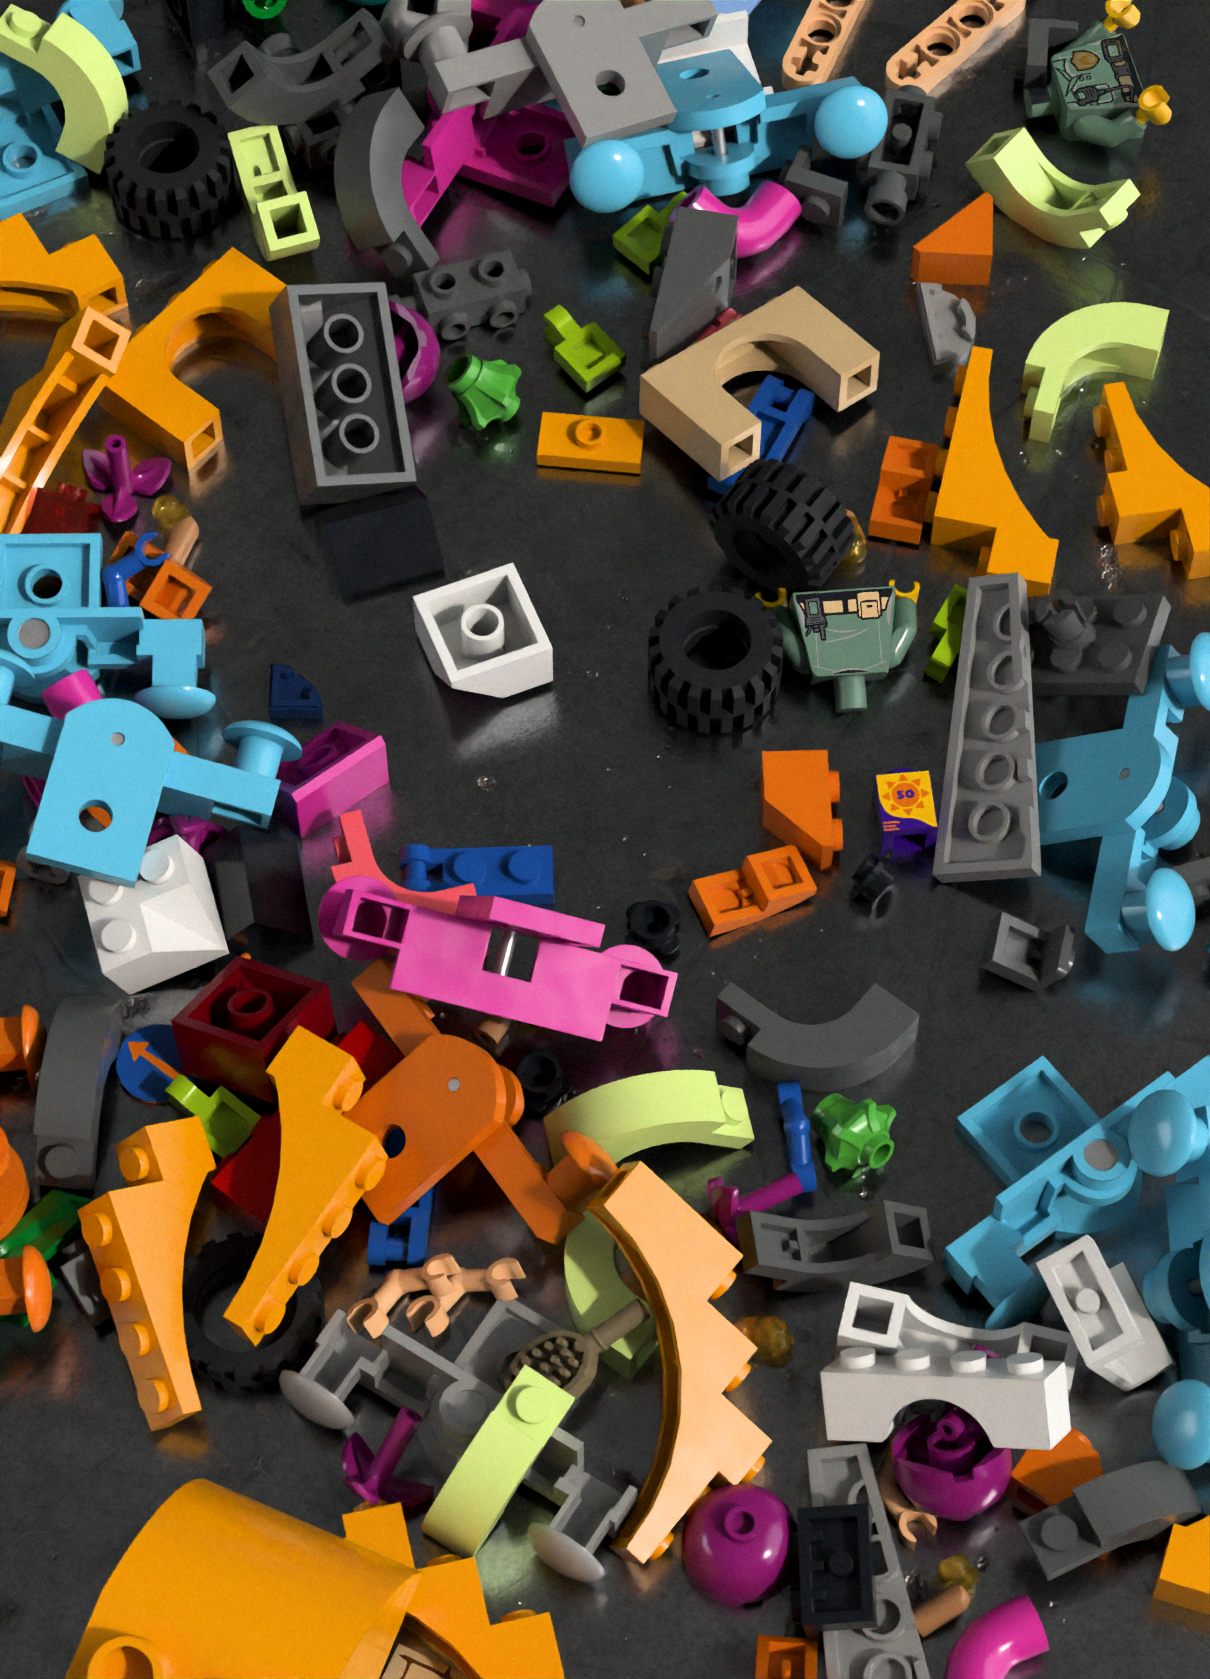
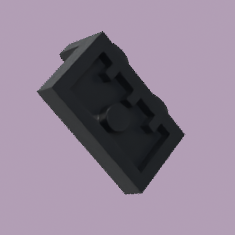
[789,1503,878,1642]

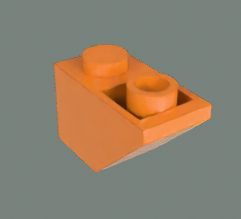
[760,750,843,872]

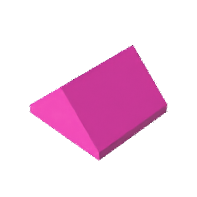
[274,720,389,840]

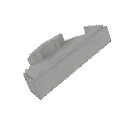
[915,282,976,375]

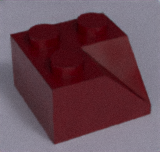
[171,956,338,1103]

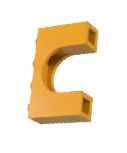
[96,247,286,471]

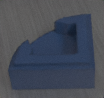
[268,663,323,719]

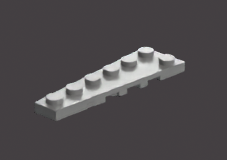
[932,572,1041,883]
[807,1443,931,1679]

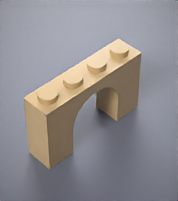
[639,286,880,482]

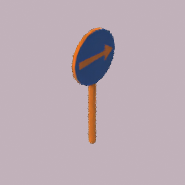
[116,953,251,1104]

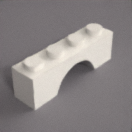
[834,1281,1079,1397]
[820,1347,1071,1450]

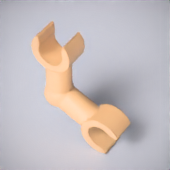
[346,1253,462,1339]
[406,1258,526,1337]
[876,1425,937,1550]

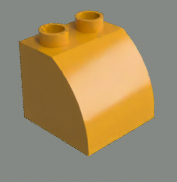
[65,1478,423,1679]

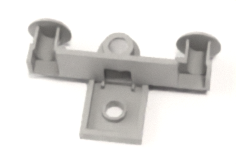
[279,1299,637,1582]

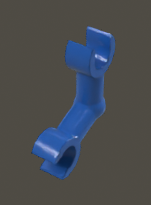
[101,532,172,607]
[775,1080,817,1193]

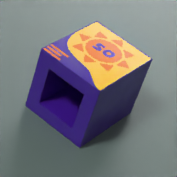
[872,768,938,858]

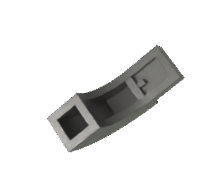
[735,1200,936,1292]
[1019,1460,1208,1581]

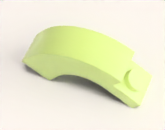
[0,4,128,174]
[227,124,320,262]
[964,127,1141,249]
[1021,302,1170,443]
[543,1070,755,1167]
[564,1209,659,1381]
[421,1364,575,1559]

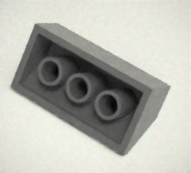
[268,282,417,505]

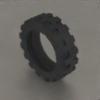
[182,1232,325,1392]

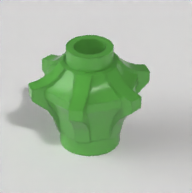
[443,352,522,430]
[811,1093,897,1178]

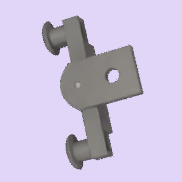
[403,0,718,149]

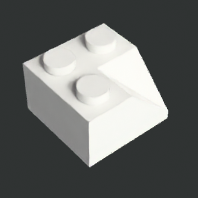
[413,563,553,698]
[77,834,229,995]

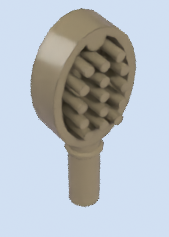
[505,1298,651,1400]

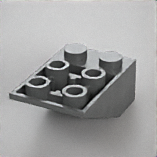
[640,206,739,370]

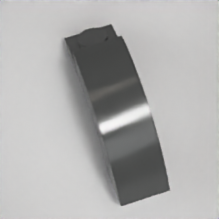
[207,7,394,125]
[334,87,440,278]
[715,981,920,1092]
[33,993,123,1190]

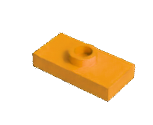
[537,412,645,474]

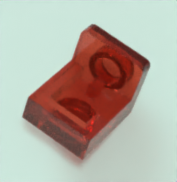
[24,481,100,534]

